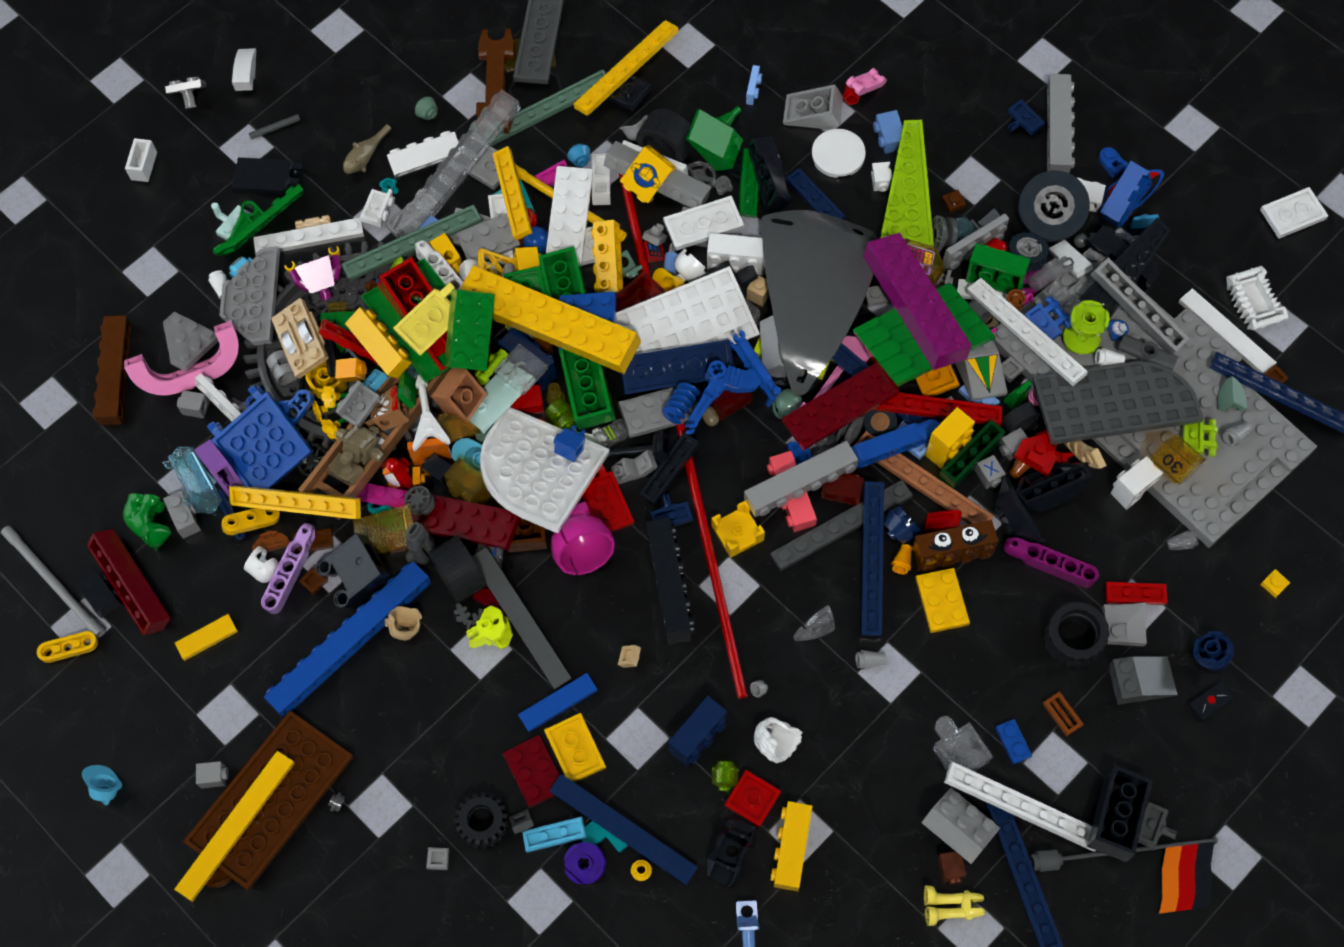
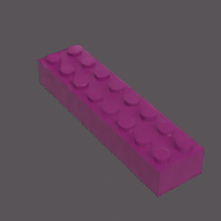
[863,233,972,370]

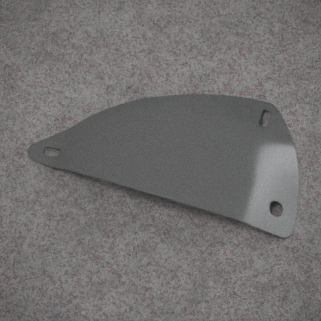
[761,210,878,395]

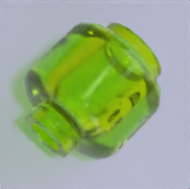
[711,761,739,791]

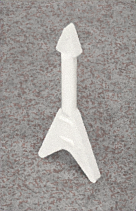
[412,375,451,451]

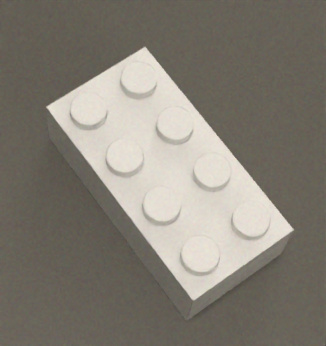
[707,233,766,276]

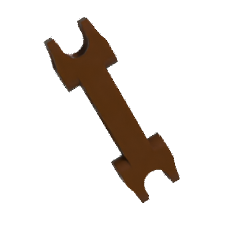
[476,28,515,135]

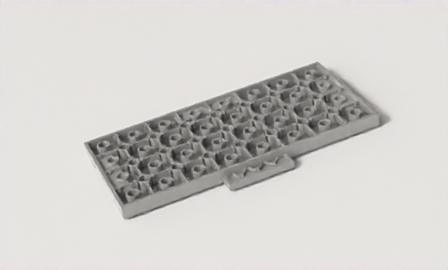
[993,248,1317,548]

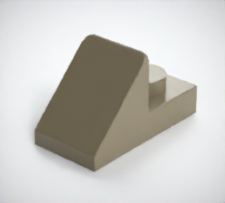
[326,452,364,486]

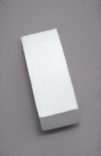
[232,48,256,91]
[592,153,611,205]

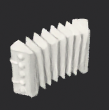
[1226,266,1288,330]

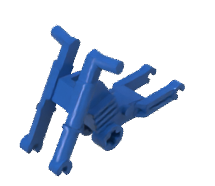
[685,330,781,436]

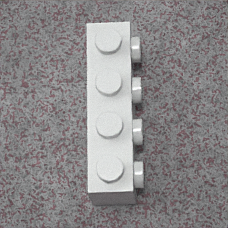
[387,131,462,178]

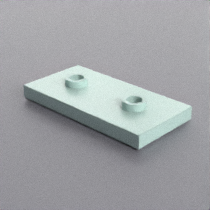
[468,362,535,434]

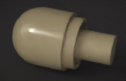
[702,406,719,426]

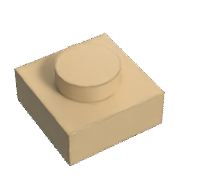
[618,645,641,668]

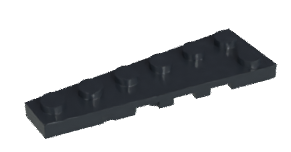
[1078,217,1171,318]

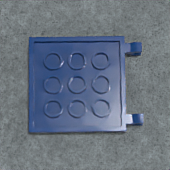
[207,385,314,489]

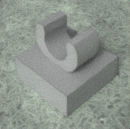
[642,223,667,246]

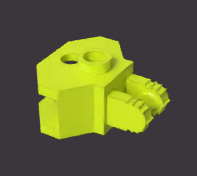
[466,606,513,649]

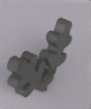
[454,603,484,630]

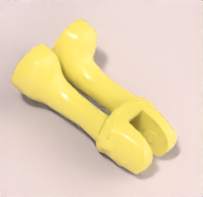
[924,885,985,926]

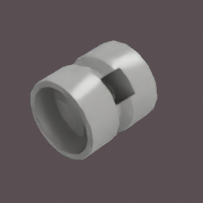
[266,350,297,385]

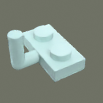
[211,203,252,240]

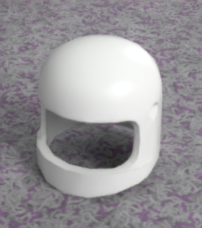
[244,546,279,583]

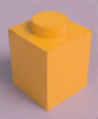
[335,358,367,382]

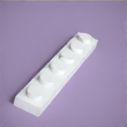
[253,218,364,253]

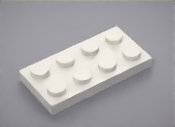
[663,196,744,251]

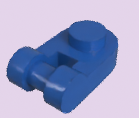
[1099,147,1128,178]

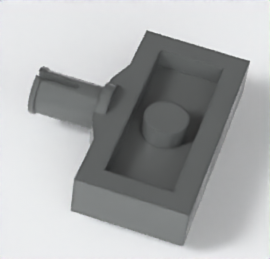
[1138,802,1177,849]

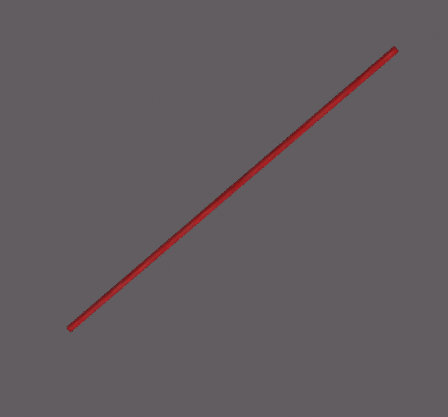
[618,173,747,699]

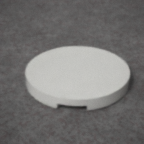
[812,129,865,178]

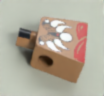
[365,385,409,431]

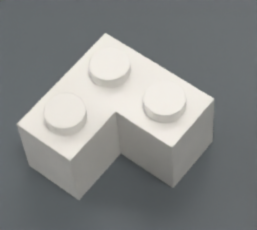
[1111,456,1163,510]

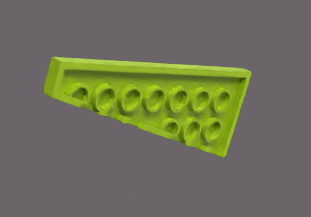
[881,120,934,249]

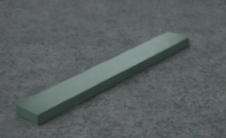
[482,70,606,146]
[341,204,482,282]

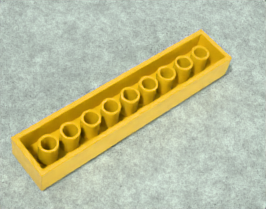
[459,265,641,374]

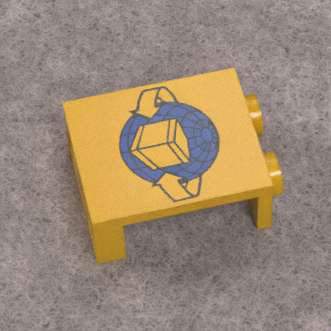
[620,145,677,203]

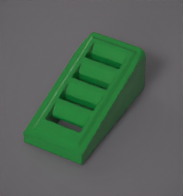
[1003,380,1031,410]

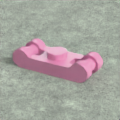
[846,68,887,96]

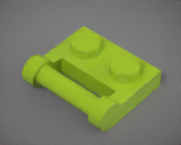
[473,349,509,386]

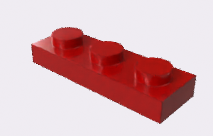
[1105,582,1167,605]

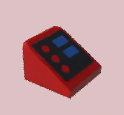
[644,241,665,263]

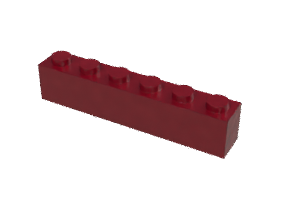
[87,529,170,636]

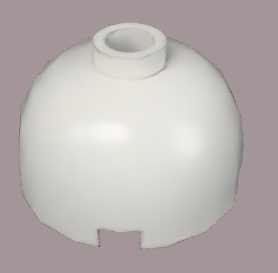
[675,248,709,282]

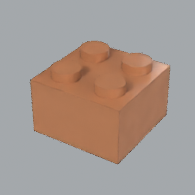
[431,368,487,423]

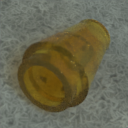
[546,383,565,406]

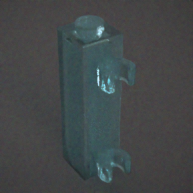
[163,447,222,514]

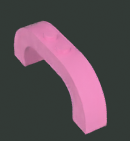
[124,320,239,395]

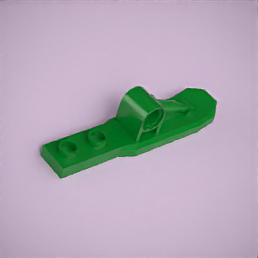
[213,184,304,256]

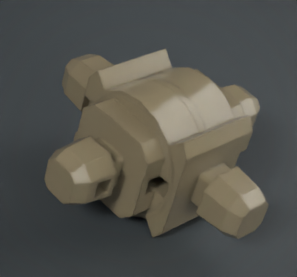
[336,425,384,465]

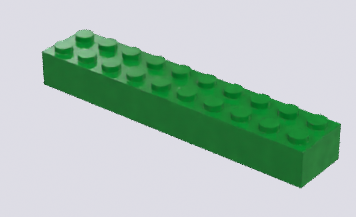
[538,246,616,430]

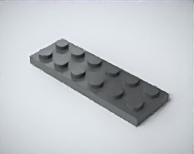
[513,0,564,84]

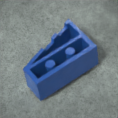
[1100,161,1152,228]

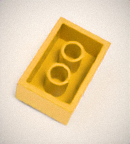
[925,407,975,469]

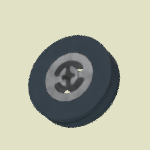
[1018,171,1090,242]

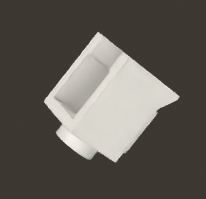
[871,162,892,192]

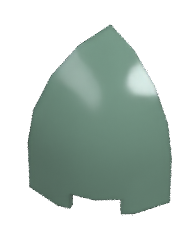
[1218,376,1247,412]

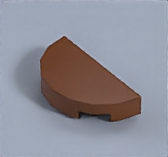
[252,531,290,555]

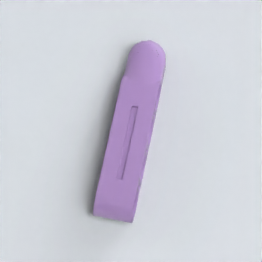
[261,523,315,614]

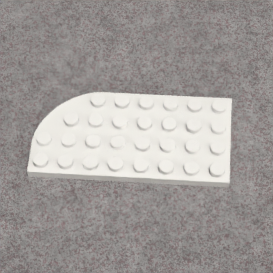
[616,266,760,354]

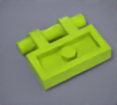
[1182,419,1218,457]

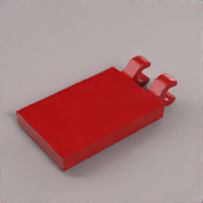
[581,464,634,533]

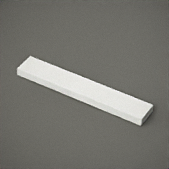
[1178,288,1277,374]

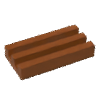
[1042,691,1084,737]

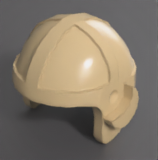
[385,606,422,641]

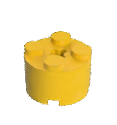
[306,361,348,400]

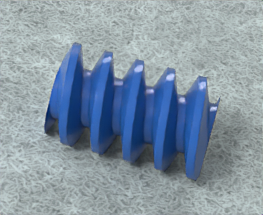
[662,382,700,424]

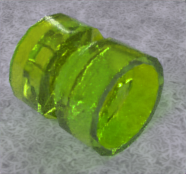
[545,399,577,430]

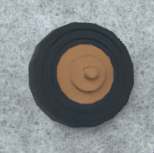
[864,410,898,437]

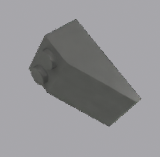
[1108,656,1178,705]

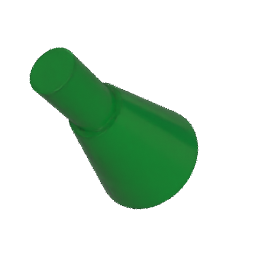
[716,106,741,127]

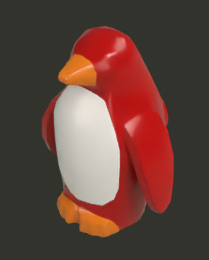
[380,457,413,489]

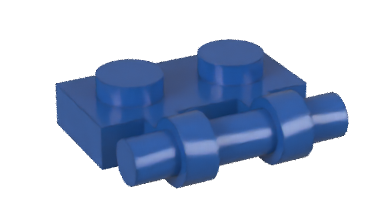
[1025,296,1072,340]

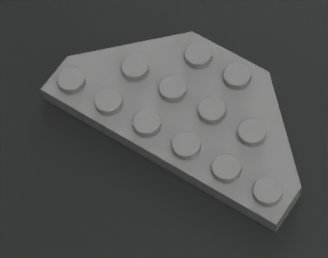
[219,247,280,346]

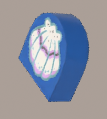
[1107,320,1129,341]

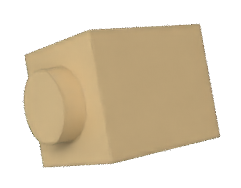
[746,276,769,307]

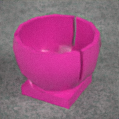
[551,502,615,575]

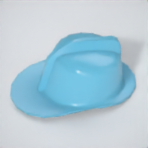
[451,438,482,476]
[82,765,122,805]

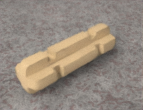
[295,215,331,229]

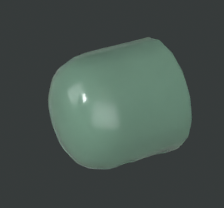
[772,389,802,419]

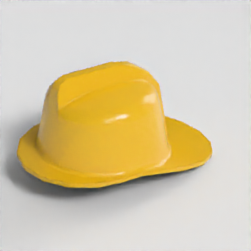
[652,268,685,295]

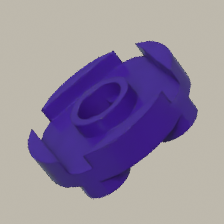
[564,842,607,884]

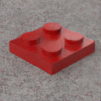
[725,770,781,827]

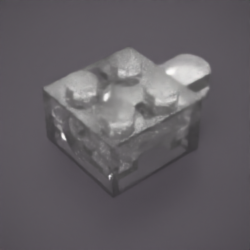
[933,716,993,772]

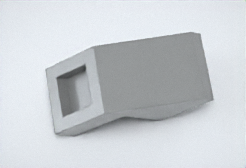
[611,450,658,484]

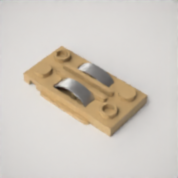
[271,298,329,379]

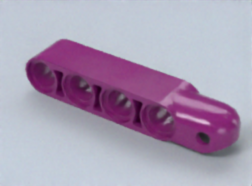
[1003,537,1099,588]

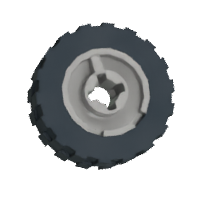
[1007,232,1049,272]

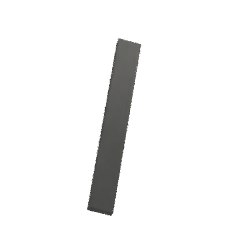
[472,547,572,690]

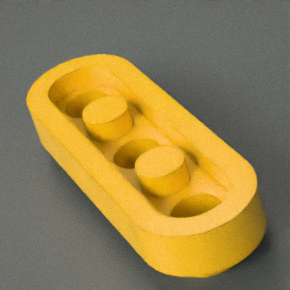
[222,508,280,535]
[37,631,98,663]

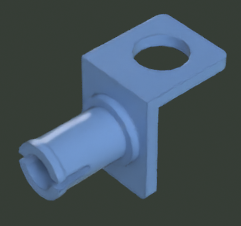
[736,900,759,947]

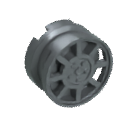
[404,486,436,517]

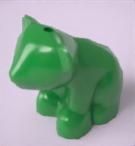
[123,494,171,551]

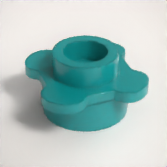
[379,178,399,194]

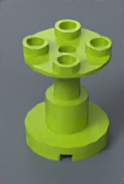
[1063,300,1110,355]

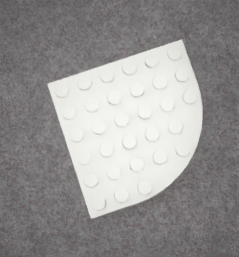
[480,407,610,533]

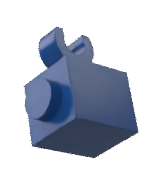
[553,425,585,462]

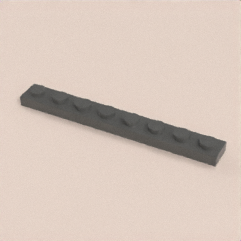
[770,480,913,571]

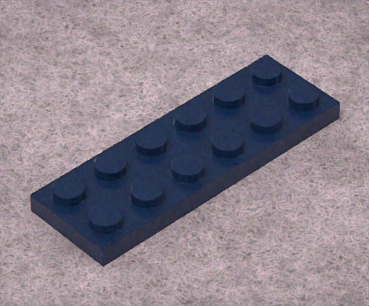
[621,339,733,395]

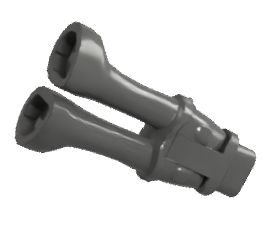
[405,522,436,567]

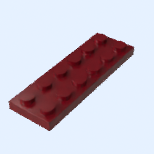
[782,362,899,451]
[405,495,521,550]

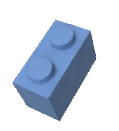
[873,110,903,154]

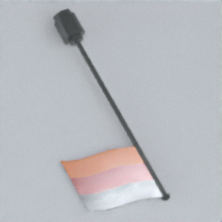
[1030,836,1218,914]

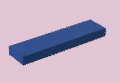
[518,673,598,732]

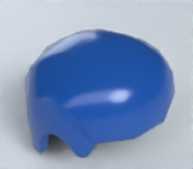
[523,226,548,254]

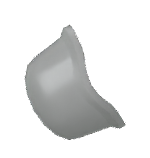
[619,115,648,141]

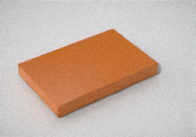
[407,438,454,470]

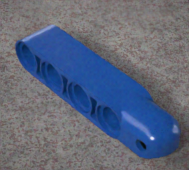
[851,419,940,468]

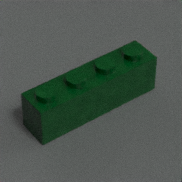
[938,419,1006,490]

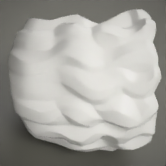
[754,717,802,763]

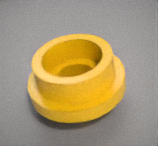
[631,860,652,881]

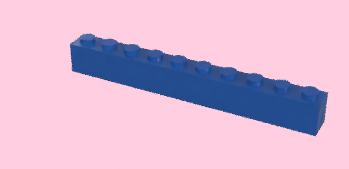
[264,562,431,718]

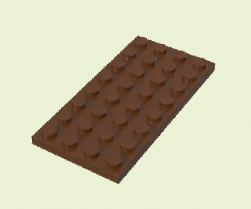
[183,711,354,891]

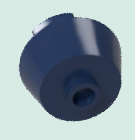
[884,506,921,544]
[1193,631,1235,671]

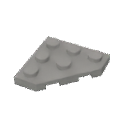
[163,311,218,372]

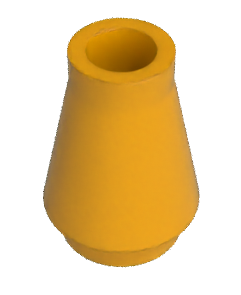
[892,544,912,574]

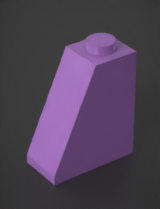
[194,439,244,497]

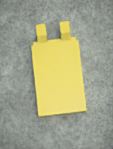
[393,283,455,356]

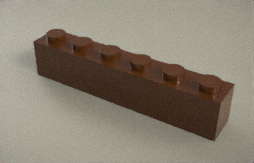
[92,315,131,425]

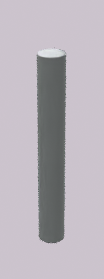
[249,114,301,140]

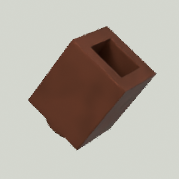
[938,851,966,885]

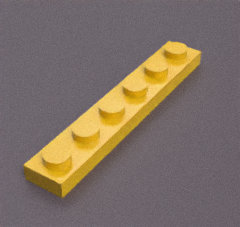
[492,146,532,240]

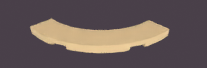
[1064,441,1107,469]

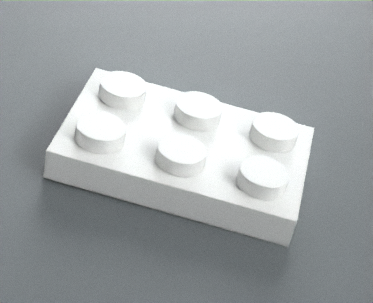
[1260,187,1328,239]

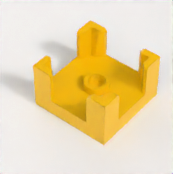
[712,500,765,558]

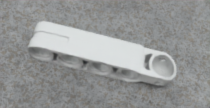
[415,240,463,290]

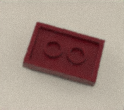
[503,735,560,808]

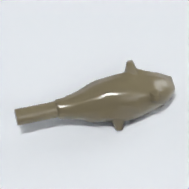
[343,124,391,175]

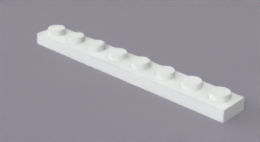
[967,278,1087,386]
[944,762,1096,852]

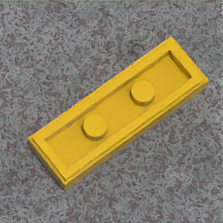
[175,614,238,661]

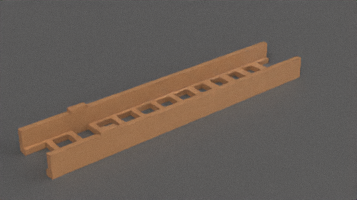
[298,365,451,520]

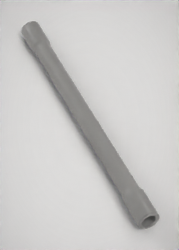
[1,526,105,638]

